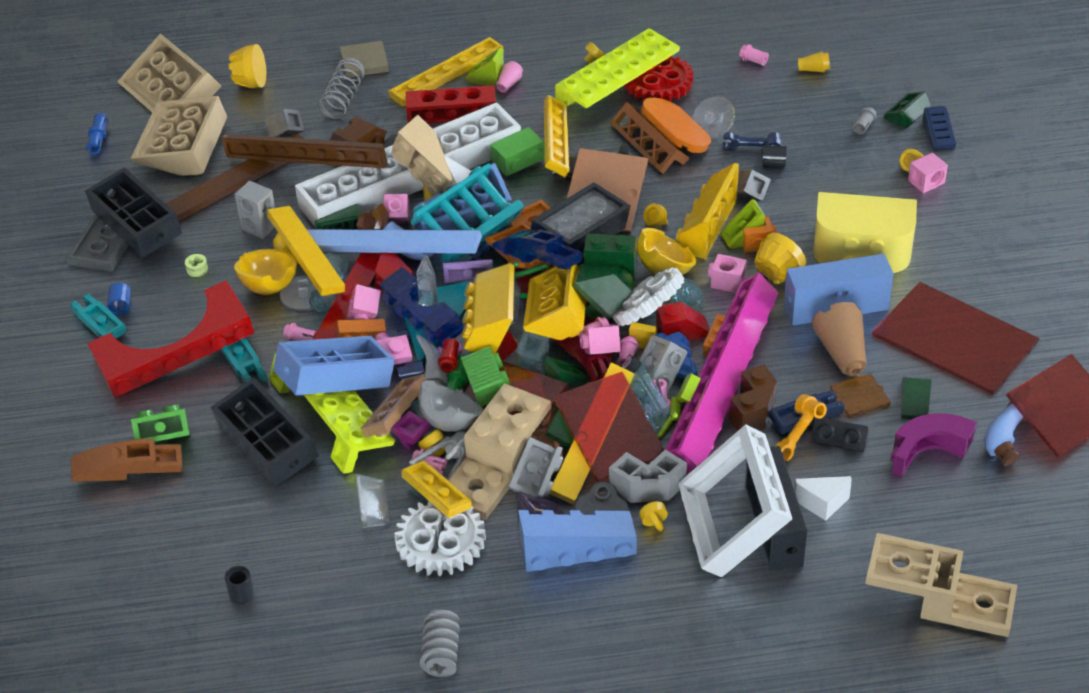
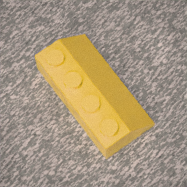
[676,163,739,259]
[523,258,586,340]
[461,263,514,354]

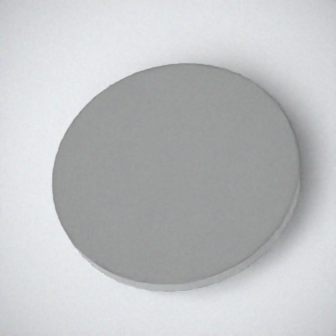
[280,275,329,312]

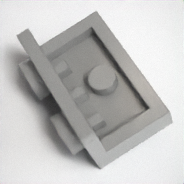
[507,437,563,501]

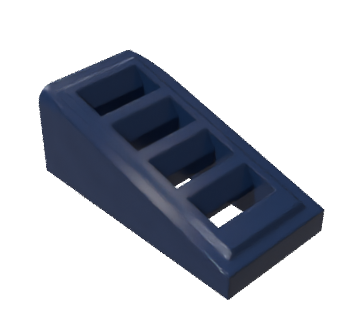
[922,106,956,150]

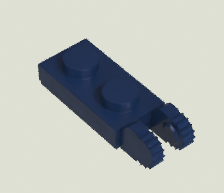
[769,390,845,434]

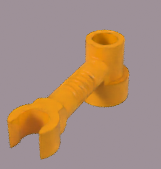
[775,394,827,461]

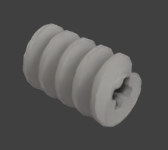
[420,610,460,677]

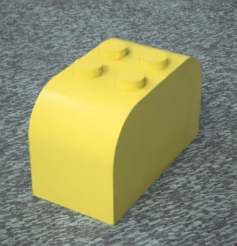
[813,192,917,273]

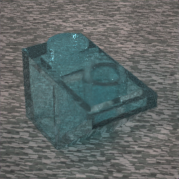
[515,331,553,370]

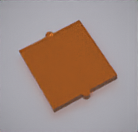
[830,373,891,418]

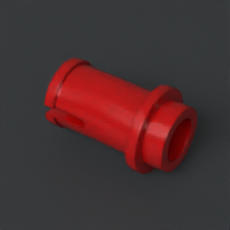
[438,338,459,372]

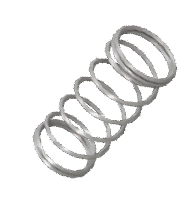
[318,58,365,119]

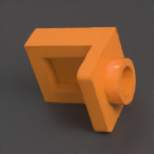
[742,216,777,253]

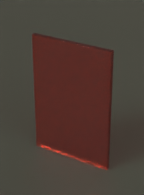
[872,282,1039,395]

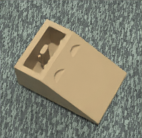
[391,115,453,196]

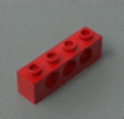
[405,85,496,124]

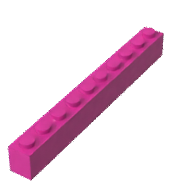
[665,273,778,476]

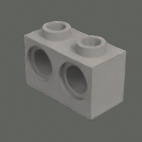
[235,181,275,239]

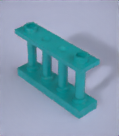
[411,163,525,263]

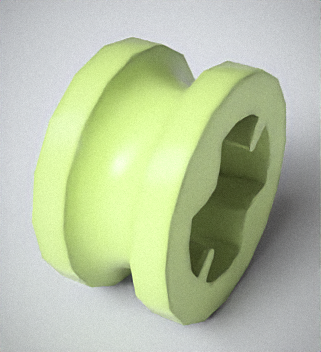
[185,254,208,277]

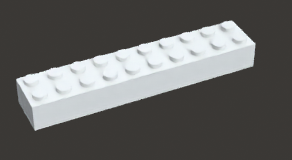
[295,103,521,230]

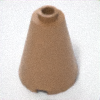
[812,302,866,376]

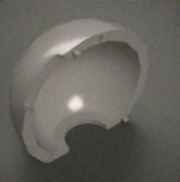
[418,380,483,432]

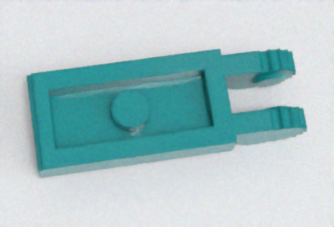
[70,294,127,339]
[221,338,268,384]

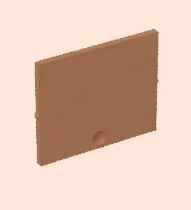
[567,148,648,233]

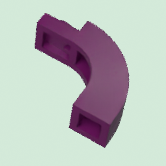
[890,413,977,477]

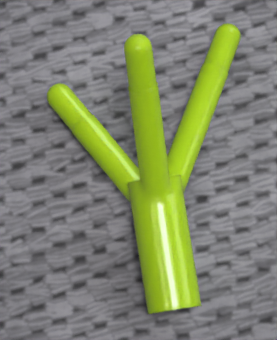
[657,396,681,439]

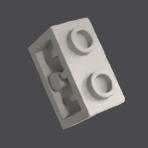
[631,334,688,394]

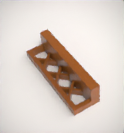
[610,102,689,173]

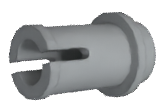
[852,107,877,135]

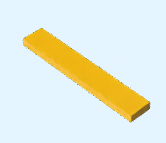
[388,37,504,107]
[544,95,569,177]
[267,206,345,296]
[549,363,635,505]

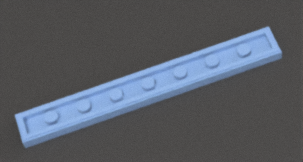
[307,230,482,253]

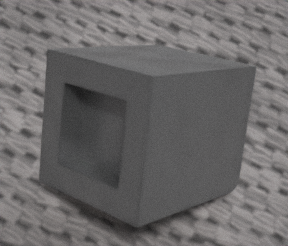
[265,109,304,137]
[737,170,771,201]

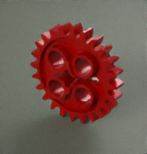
[624,55,694,102]

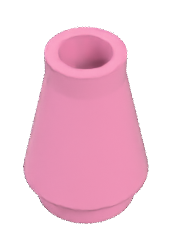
[495,61,523,93]

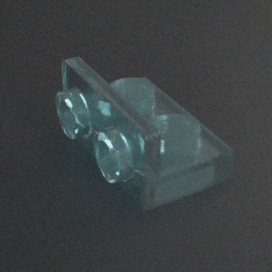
[622,368,670,434]

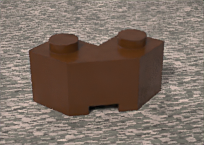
[330,116,388,144]
[729,364,777,431]

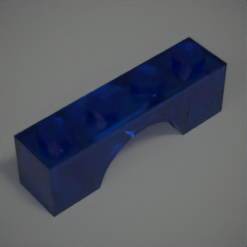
[379,267,464,348]

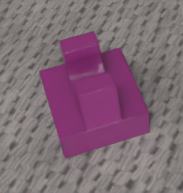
[392,411,430,449]

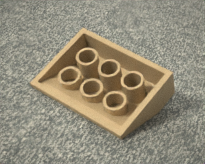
[117,33,221,112]
[131,96,227,176]

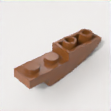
[71,438,182,482]

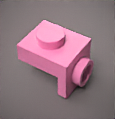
[376,335,412,365]

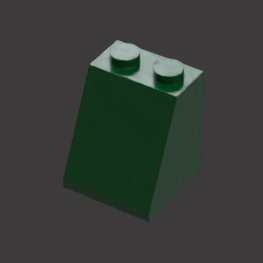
[584,233,638,291]

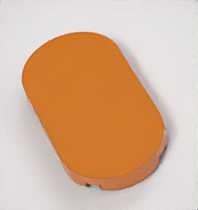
[641,98,711,153]

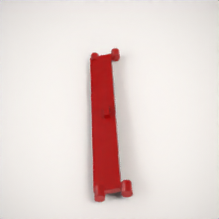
[313,252,381,340]

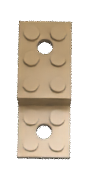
[448,383,551,520]
[865,533,1017,637]

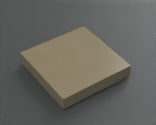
[340,41,389,78]

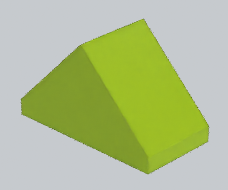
[465,47,504,87]
[720,199,765,249]

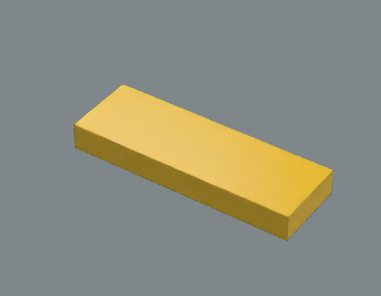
[402,460,471,518]

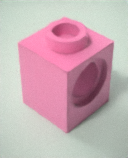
[908,153,948,193]
[384,194,410,225]
[708,254,747,293]
[347,284,380,320]
[580,325,621,354]

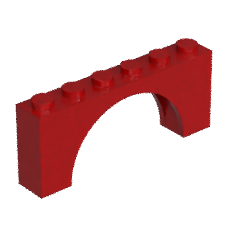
[87,280,255,398]

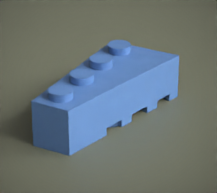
[413,163,512,230]
[518,510,637,572]

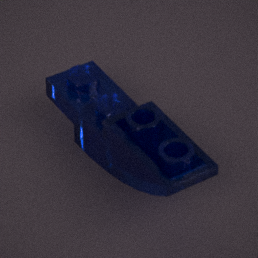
[492,229,582,270]

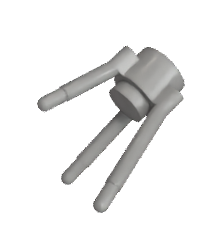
[409,431,466,480]

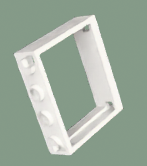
[678,424,792,577]

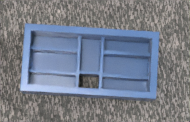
[784,254,894,326]
[273,336,395,395]

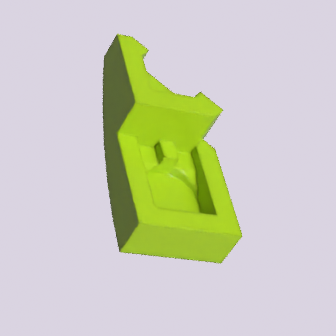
[675,374,701,403]

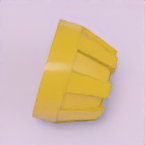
[228,44,266,89]
[754,233,806,284]

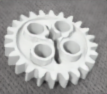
[612,267,684,327]
[395,501,486,576]

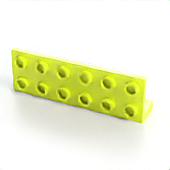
[555,28,680,108]
[268,354,395,474]

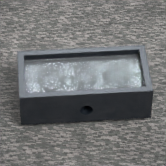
[528,182,631,264]

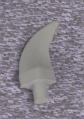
[416,335,449,387]

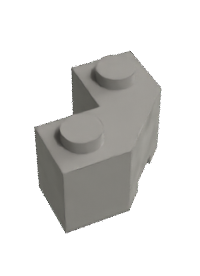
[609,450,687,503]

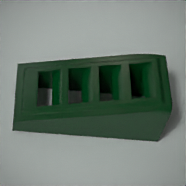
[315,204,364,230]

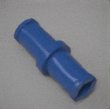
[86,113,108,154]

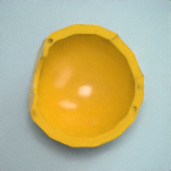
[637,228,696,275]
[234,249,297,295]

